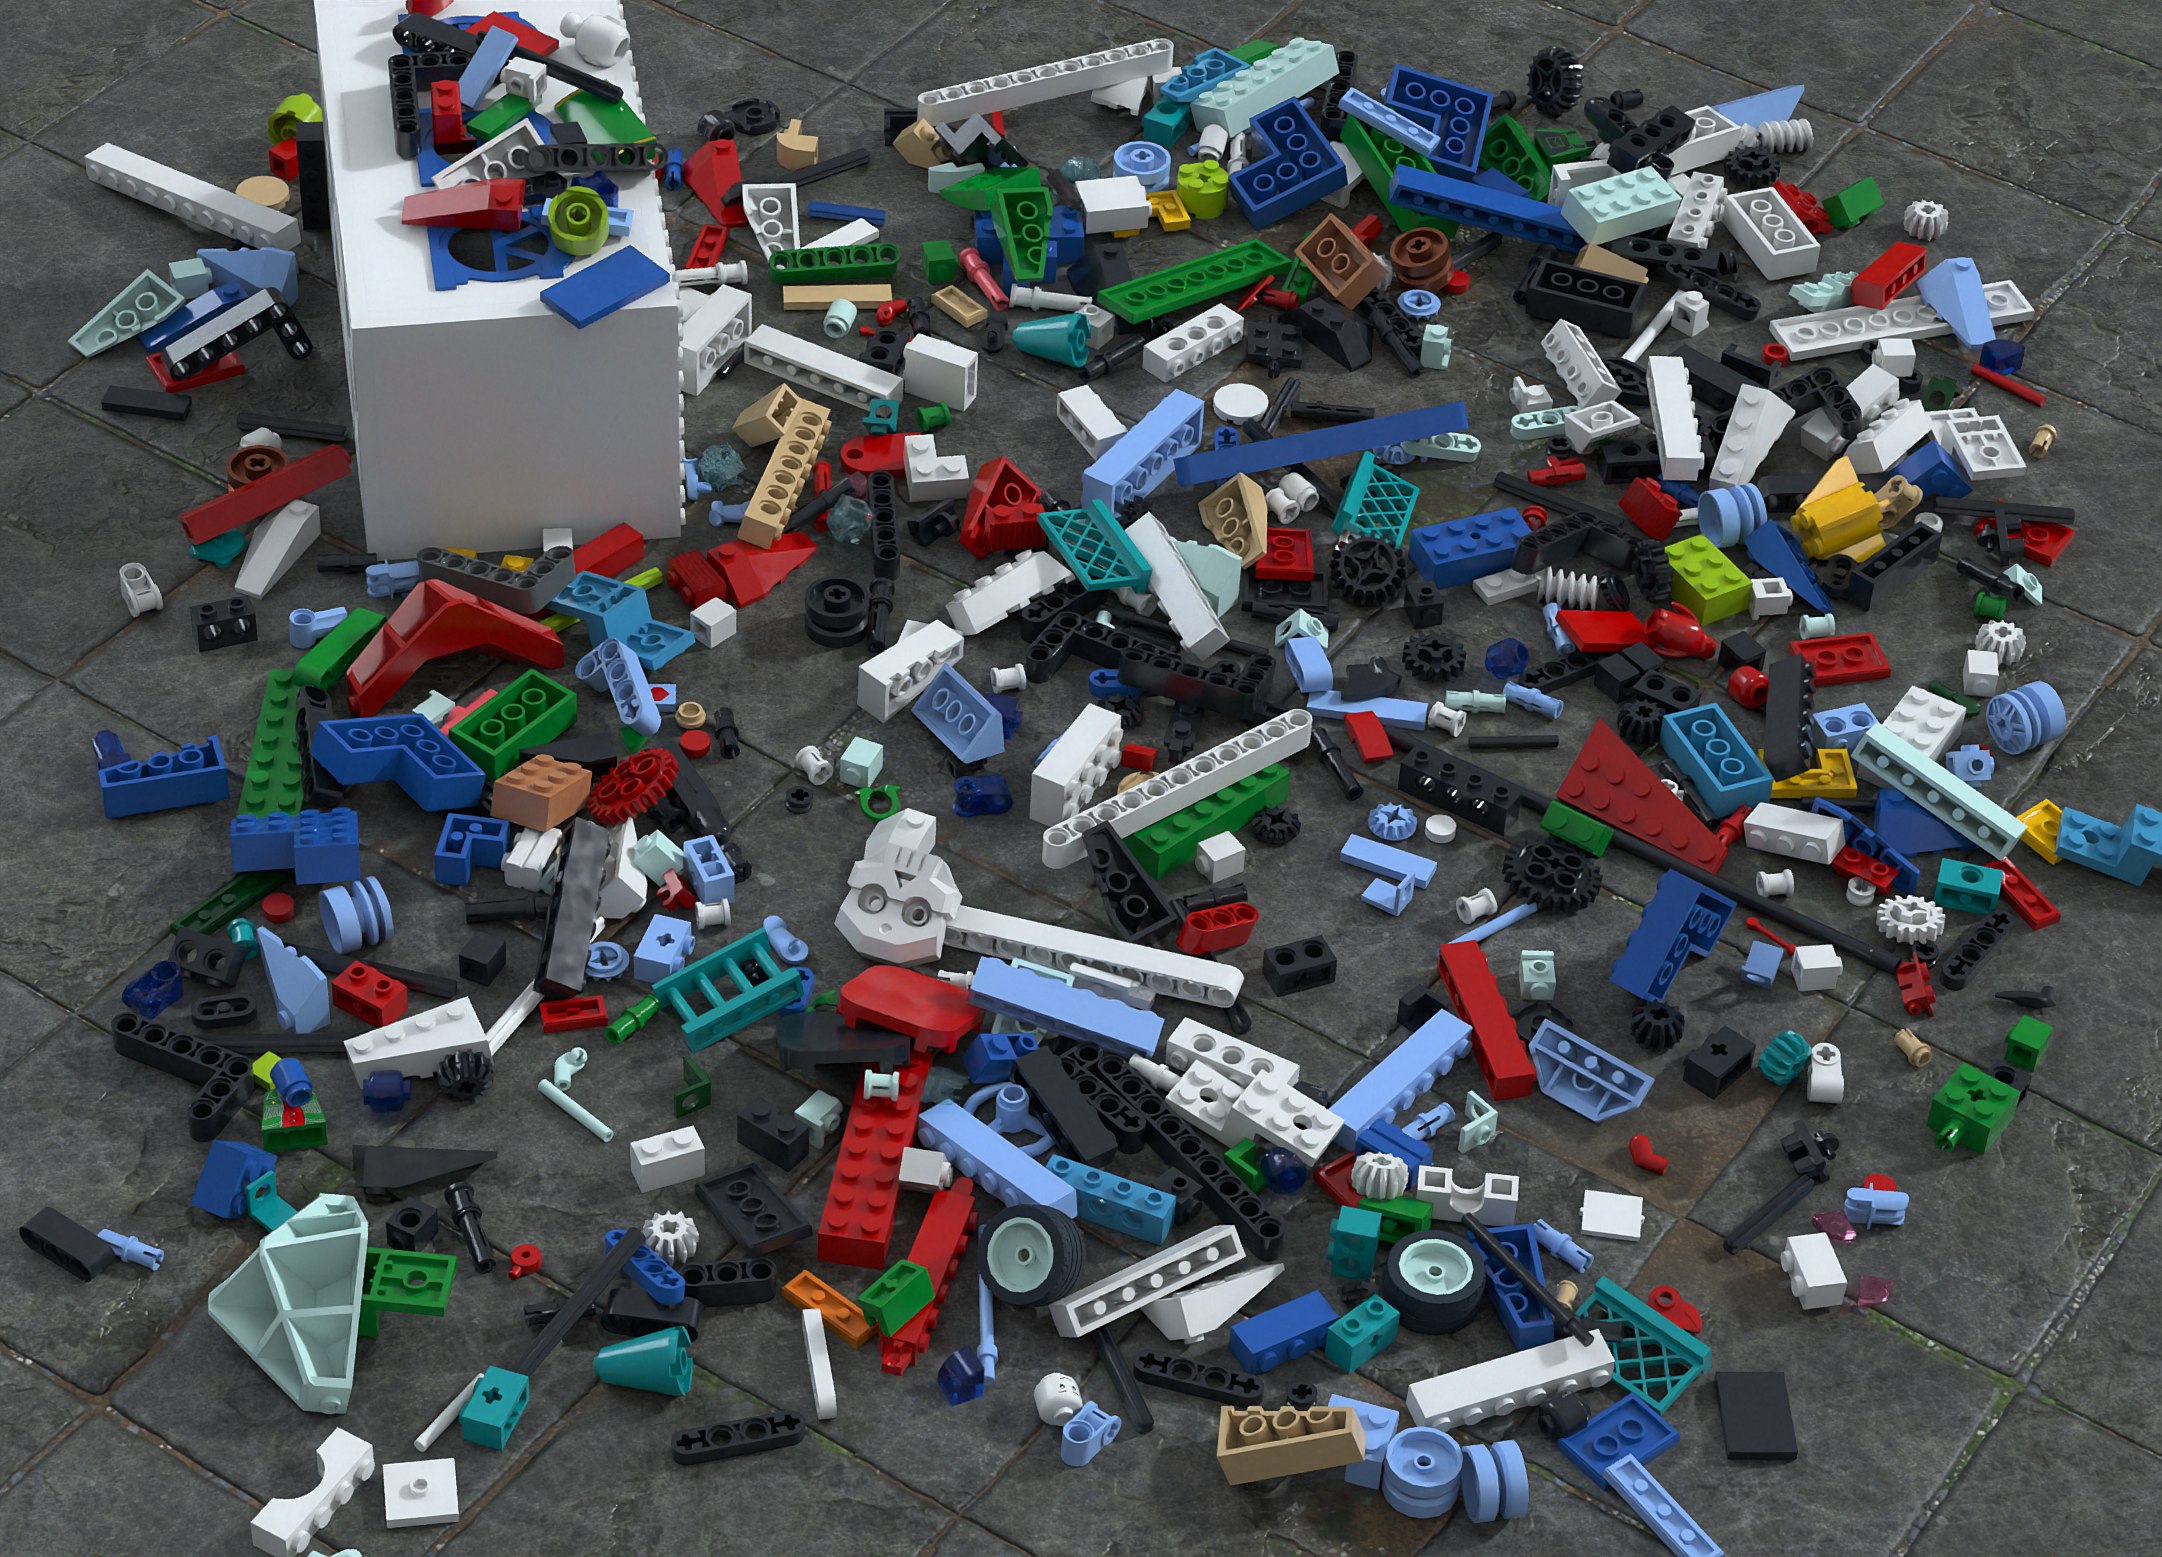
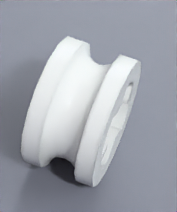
[1846,877,1876,906]

